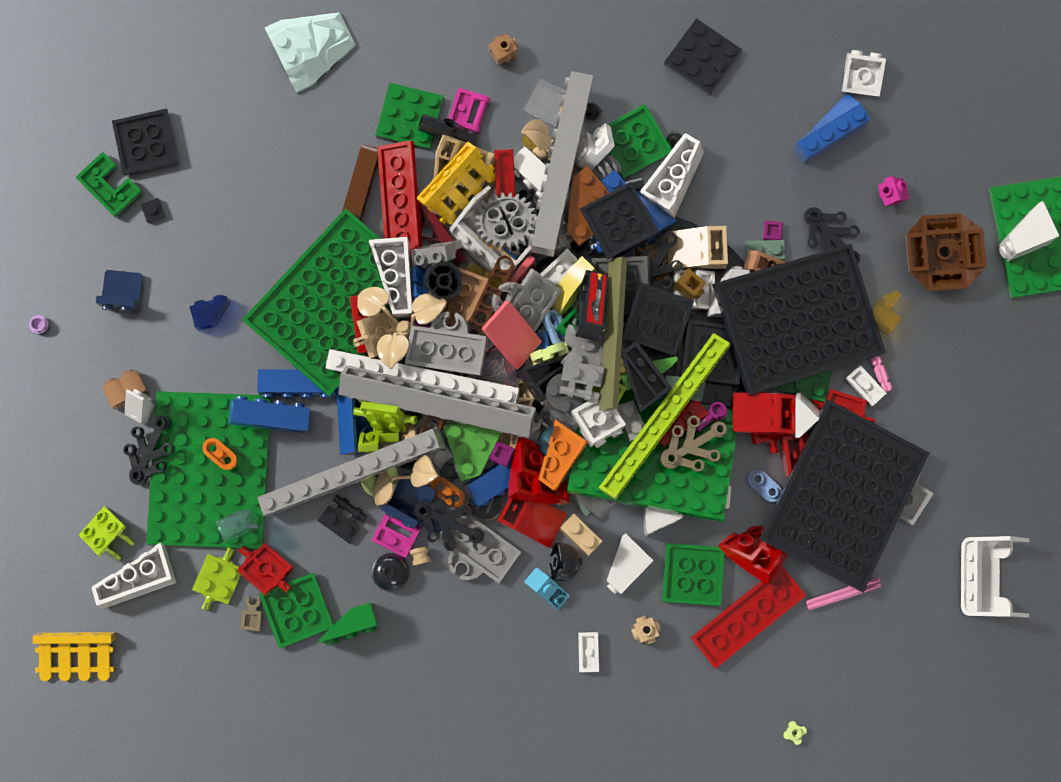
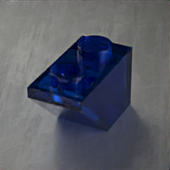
[189,295,230,331]

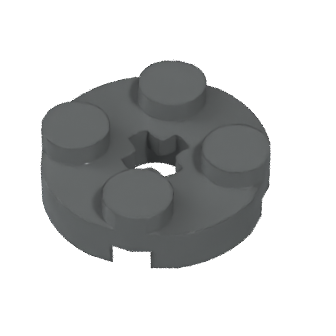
[546,374,585,413]

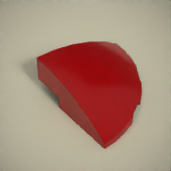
[508,437,570,504]
[719,525,788,584]

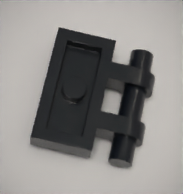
[318,495,368,544]

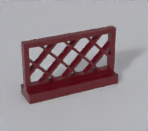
[410,201,469,270]

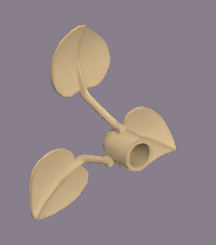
[521,106,584,183]
[358,287,447,369]
[373,423,439,506]

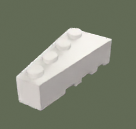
[640,133,704,219]
[514,147,571,215]
[369,237,414,319]
[91,543,177,609]

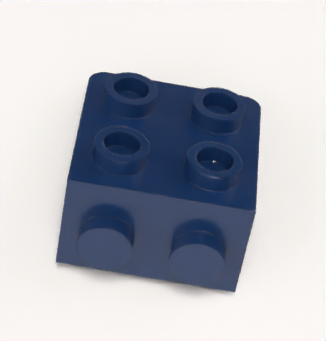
[96,270,143,312]
[381,473,436,528]

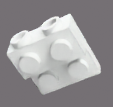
[842,50,886,97]
[575,123,615,171]
[571,395,626,448]

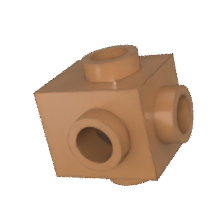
[488,33,518,66]

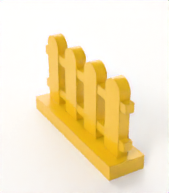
[417,142,496,225]
[33,632,116,681]

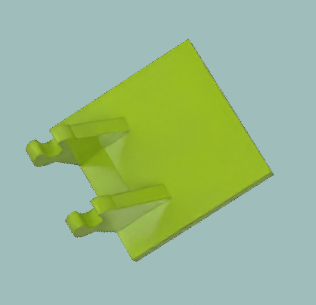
[79,506,135,561]

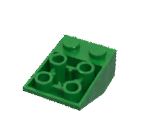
[319,603,380,645]

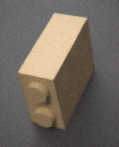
[560,514,602,558]

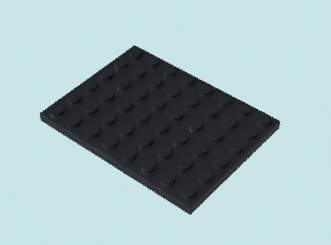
[712,244,886,395]
[759,399,930,593]

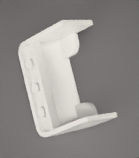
[450,186,532,281]
[961,536,1029,618]

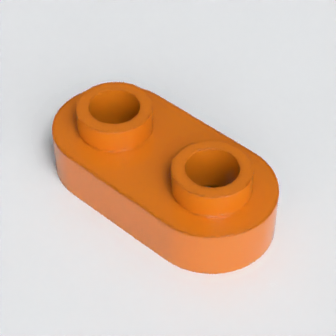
[202,438,238,470]
[431,477,466,508]

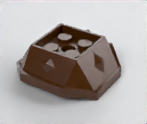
[905,213,987,292]

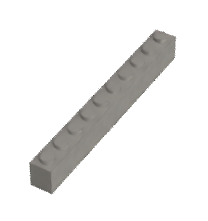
[528,71,593,257]
[339,365,536,438]
[257,429,446,516]

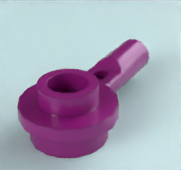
[695,402,727,433]

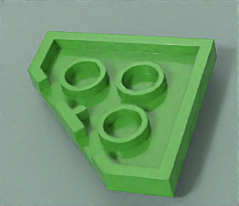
[443,421,502,482]

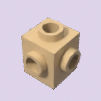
[631,615,661,645]

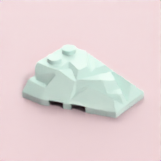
[265,12,356,94]

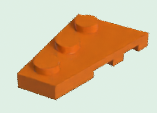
[539,419,588,491]

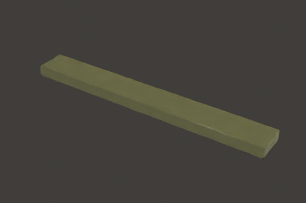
[599,257,627,412]

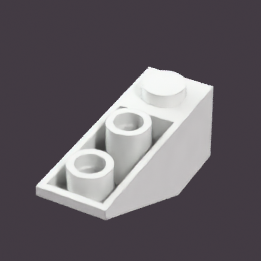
[125,389,155,426]

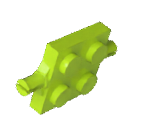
[353,401,417,432]
[192,547,241,611]

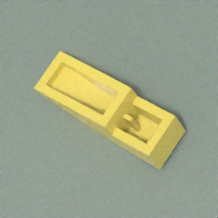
[551,256,597,316]

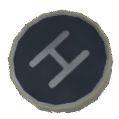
[466,494,505,522]

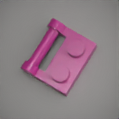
[449,88,491,134]
[371,514,422,558]

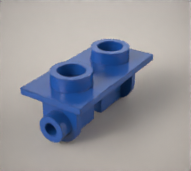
[411,266,427,302]

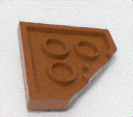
[567,166,610,247]

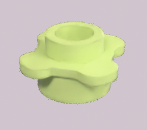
[783,721,807,745]

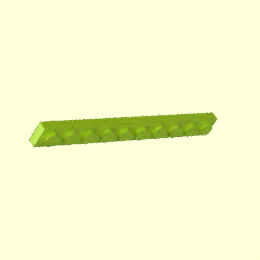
[599,333,730,500]

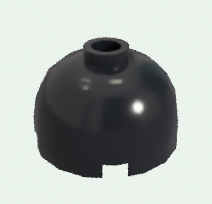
[423,262,463,300]
[549,543,583,582]
[371,553,410,591]

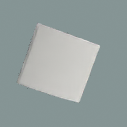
[673,270,715,310]

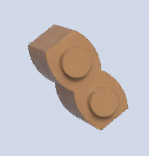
[102,369,149,409]

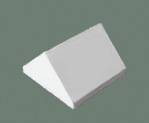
[796,392,820,438]

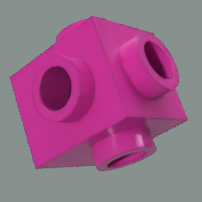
[878,176,910,206]

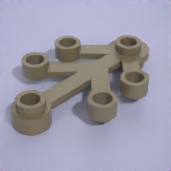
[661,416,727,472]

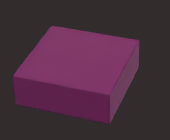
[762,221,783,240]
[489,441,515,468]

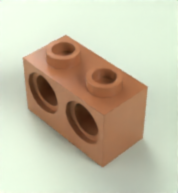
[743,250,786,272]

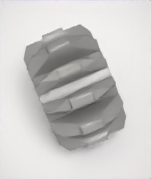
[592,155,622,181]

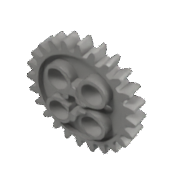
[475,193,537,251]

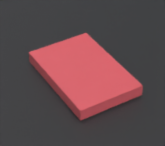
[481,301,542,370]

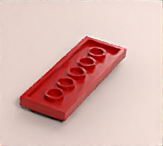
[377,140,422,256]
[690,566,806,669]

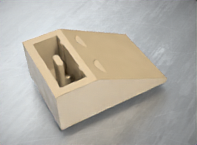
[667,226,728,270]

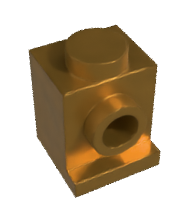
[673,268,706,300]

